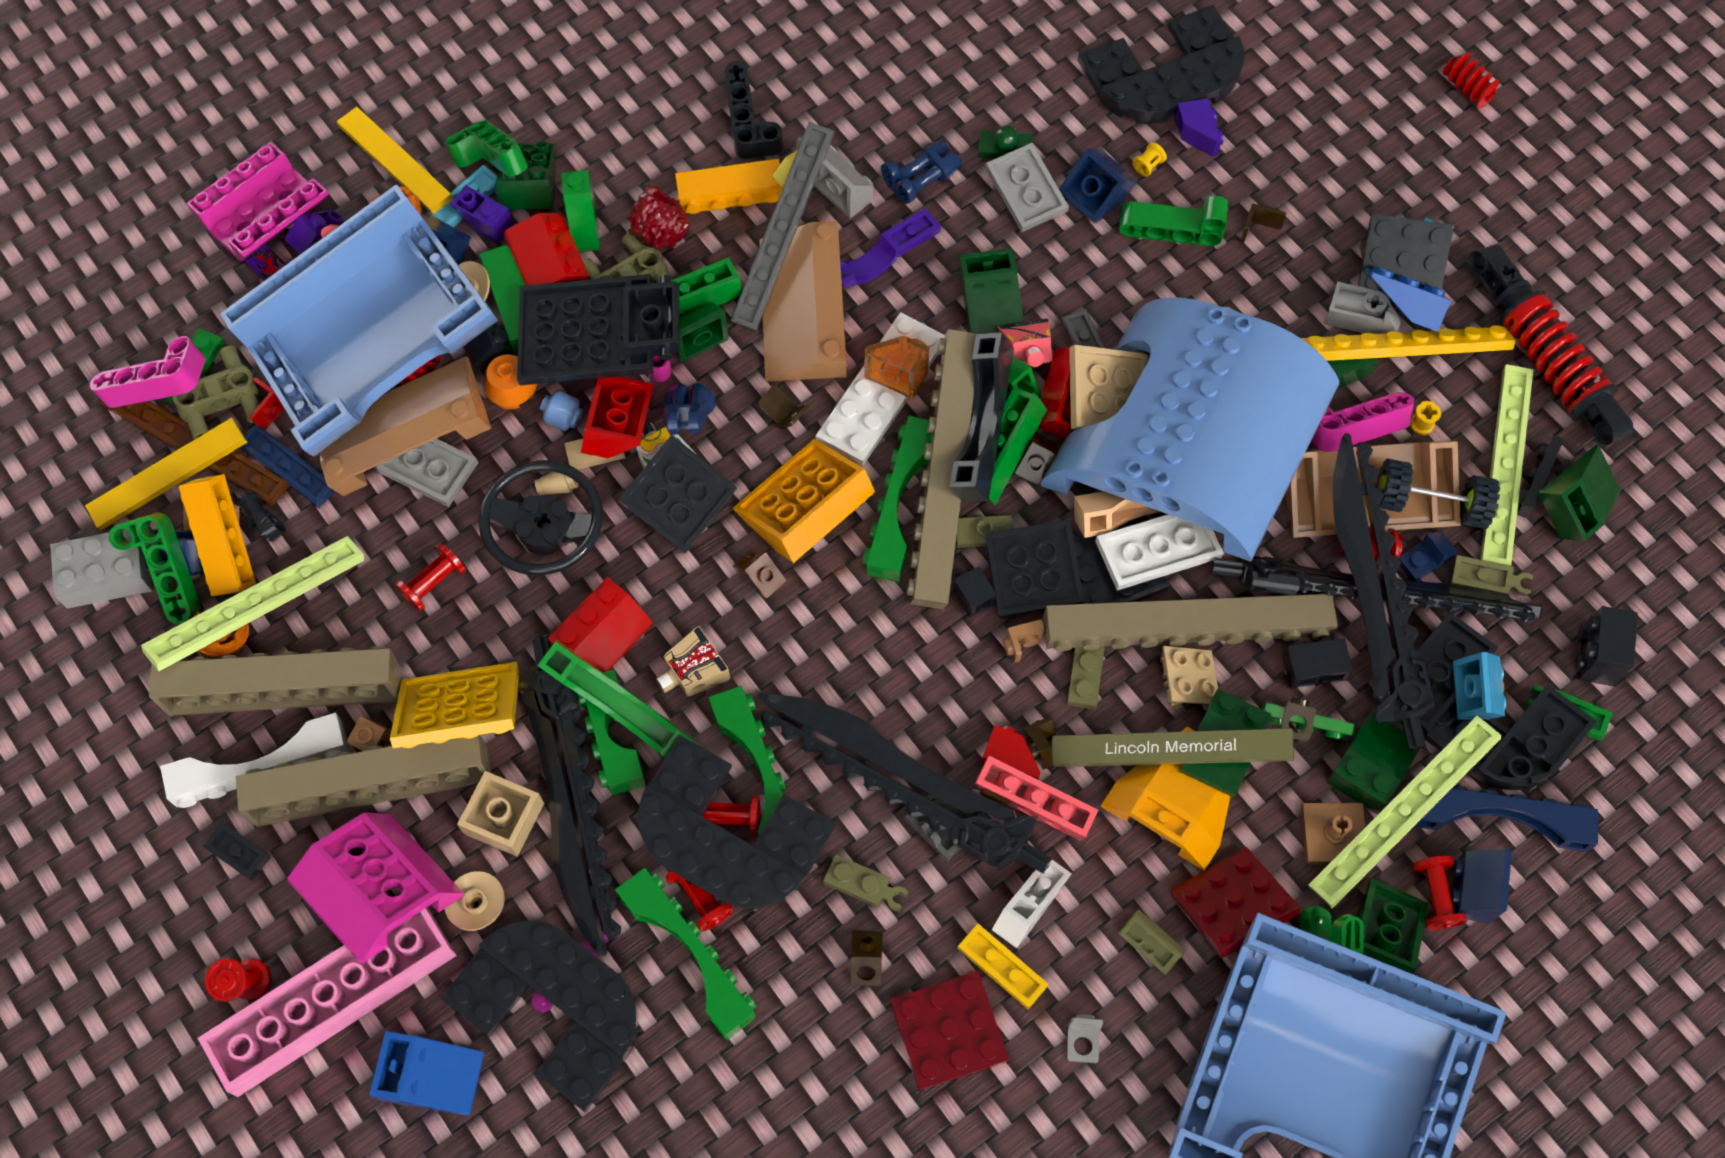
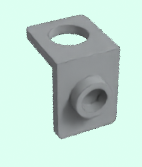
[1067,1015,1103,1063]

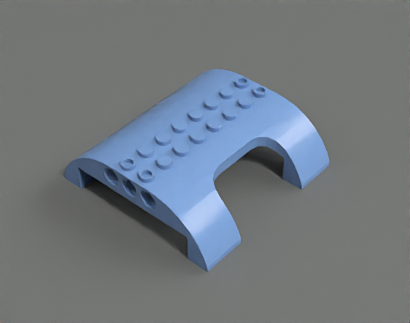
[220,184,498,456]
[1041,298,1339,562]
[1169,913,1507,1158]

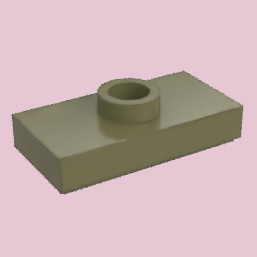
[956,515,1013,548]
[1118,909,1186,975]

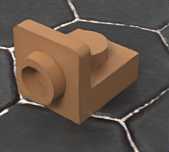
[1003,620,1045,663]
[347,716,391,751]

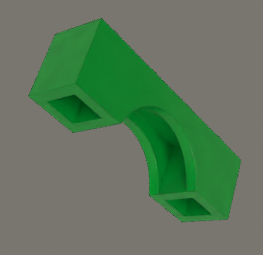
[578,669,646,795]

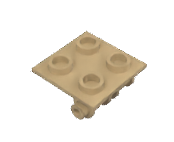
[1160,646,1218,709]

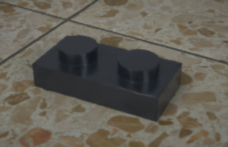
[202,822,271,881]

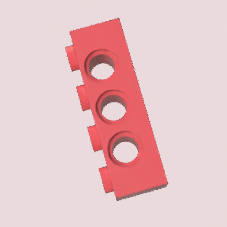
[973,756,1098,841]

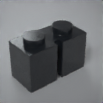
[1282,637,1353,689]

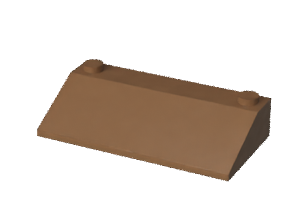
[759,221,847,382]
[320,356,491,496]
[1285,440,1461,538]

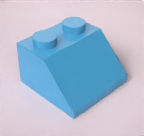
[1453,652,1506,719]

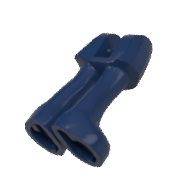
[881,141,962,204]
[663,383,716,435]

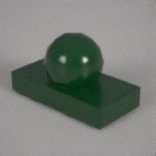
[978,125,1032,158]

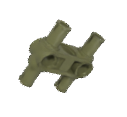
[583,232,672,283]
[172,346,260,440]

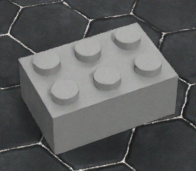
[50,529,152,609]

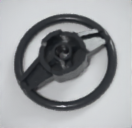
[478,460,603,575]

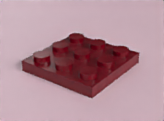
[1170,847,1301,958]
[890,971,1009,1091]

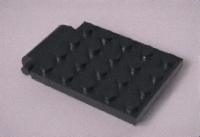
[517,274,680,385]

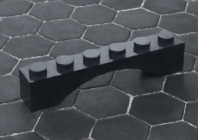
[949,333,1014,502]

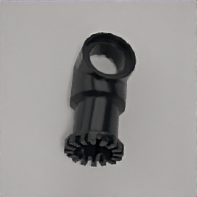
[235,491,286,542]

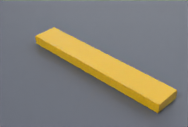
[337,107,453,215]
[85,418,248,530]

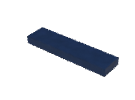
[240,424,335,508]

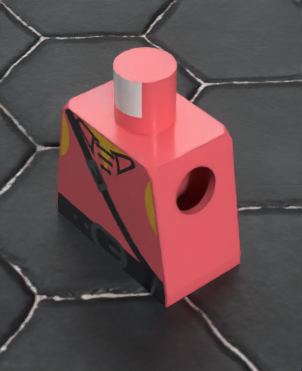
[998,318,1052,367]

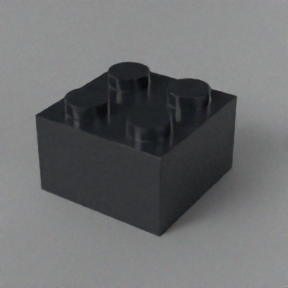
[1575,606,1638,687]

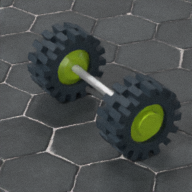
[1375,458,1500,529]

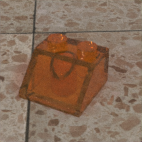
[864,336,930,399]

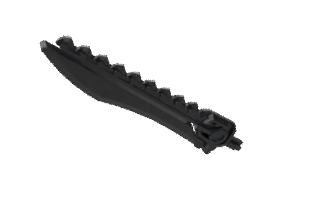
[1333,433,1437,750]
[1211,556,1544,622]
[518,635,622,956]
[759,693,1052,874]

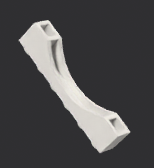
[160,713,350,808]

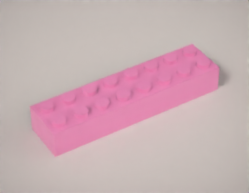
[198,907,457,1097]

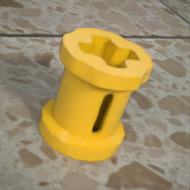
[1132,142,1167,177]
[1410,401,1441,436]

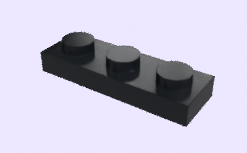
[1517,435,1564,519]

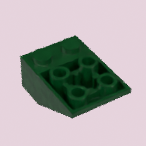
[496,141,556,210]
[958,248,1024,334]
[1538,445,1621,541]

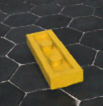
[957,924,1049,1010]

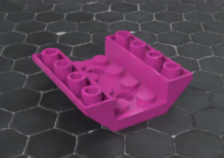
[186,142,329,262]
[288,812,464,964]

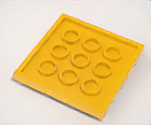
[390,662,519,748]

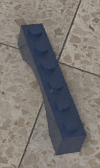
[1414,786,1598,852]

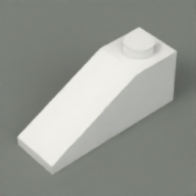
[992,860,1072,948]

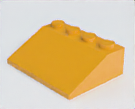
[733,439,875,563]

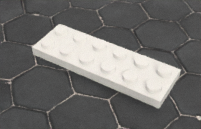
[816,312,945,466]

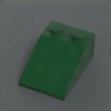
[1179,689,1272,798]
[1326,712,1420,815]
[1357,878,1428,974]

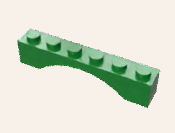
[863,416,932,583]
[537,640,701,758]
[708,685,786,836]
[615,868,757,1041]

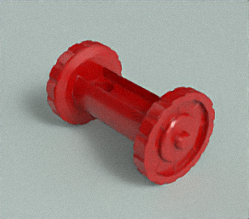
[395,543,466,612]
[703,795,762,835]
[1413,856,1468,930]
[665,871,734,932]
[205,958,272,1002]

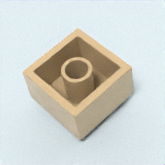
[457,771,544,857]

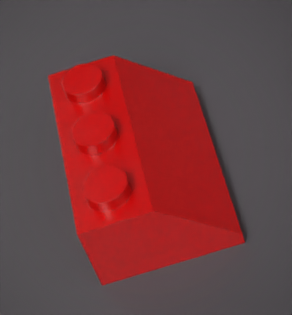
[503,213,589,286]
[1038,347,1076,439]
[581,376,654,459]
[548,577,653,672]

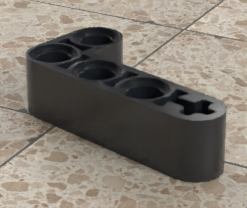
[725,61,783,159]

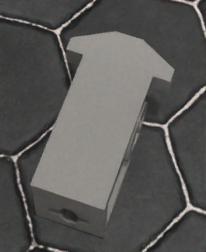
[1326,282,1401,334]

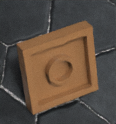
[1301,803,1365,865]

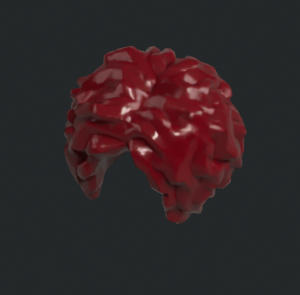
[627,185,690,250]

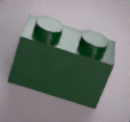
[675,302,729,363]

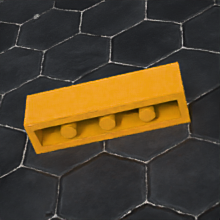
[675,159,783,214]
[179,474,256,596]

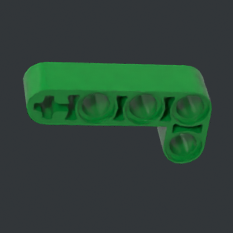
[445,120,528,176]
[1119,196,1228,246]
[108,513,201,625]

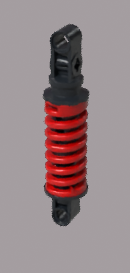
[1468,244,1634,445]

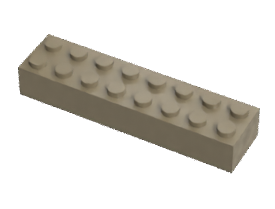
[149,646,403,716]
[236,735,491,827]

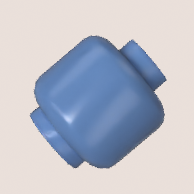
[540,390,583,431]

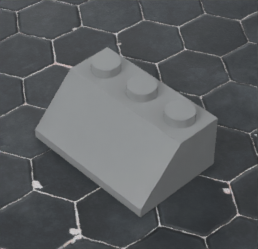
[796,137,873,219]

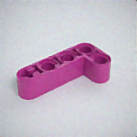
[90,336,205,408]
[1311,392,1414,452]

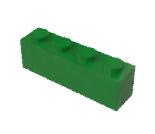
[479,245,525,354]
[671,257,742,317]
[985,387,1047,505]

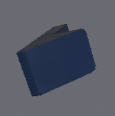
[1399,532,1459,581]

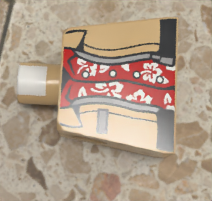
[656,626,730,697]

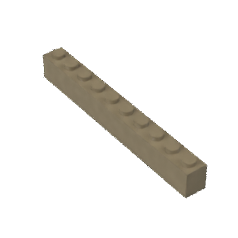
[907,329,976,610]
[1043,594,1338,651]

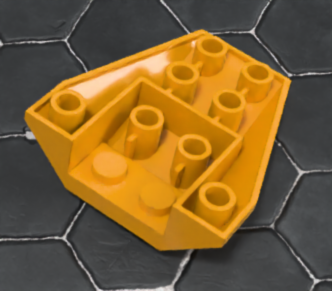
[1101,727,1230,871]

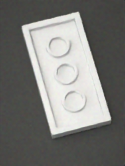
[1095,514,1224,590]

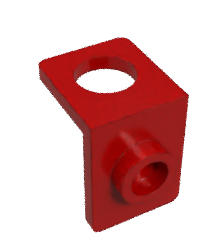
[249,377,284,430]

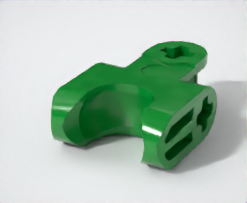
[1300,905,1364,954]

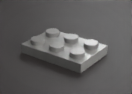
[985,143,1069,232]
[376,439,478,507]

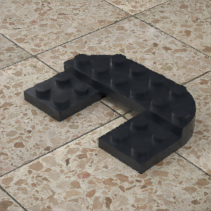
[1077,5,1244,124]
[1418,612,1597,790]
[638,735,837,910]
[440,921,639,1113]

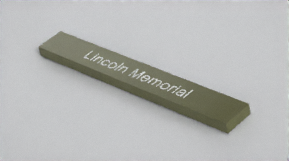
[1052,729,1294,767]

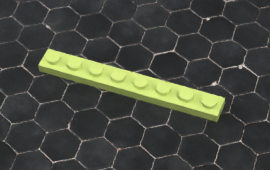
[1480,364,1533,566]
[141,536,364,671]
[1308,716,1501,908]

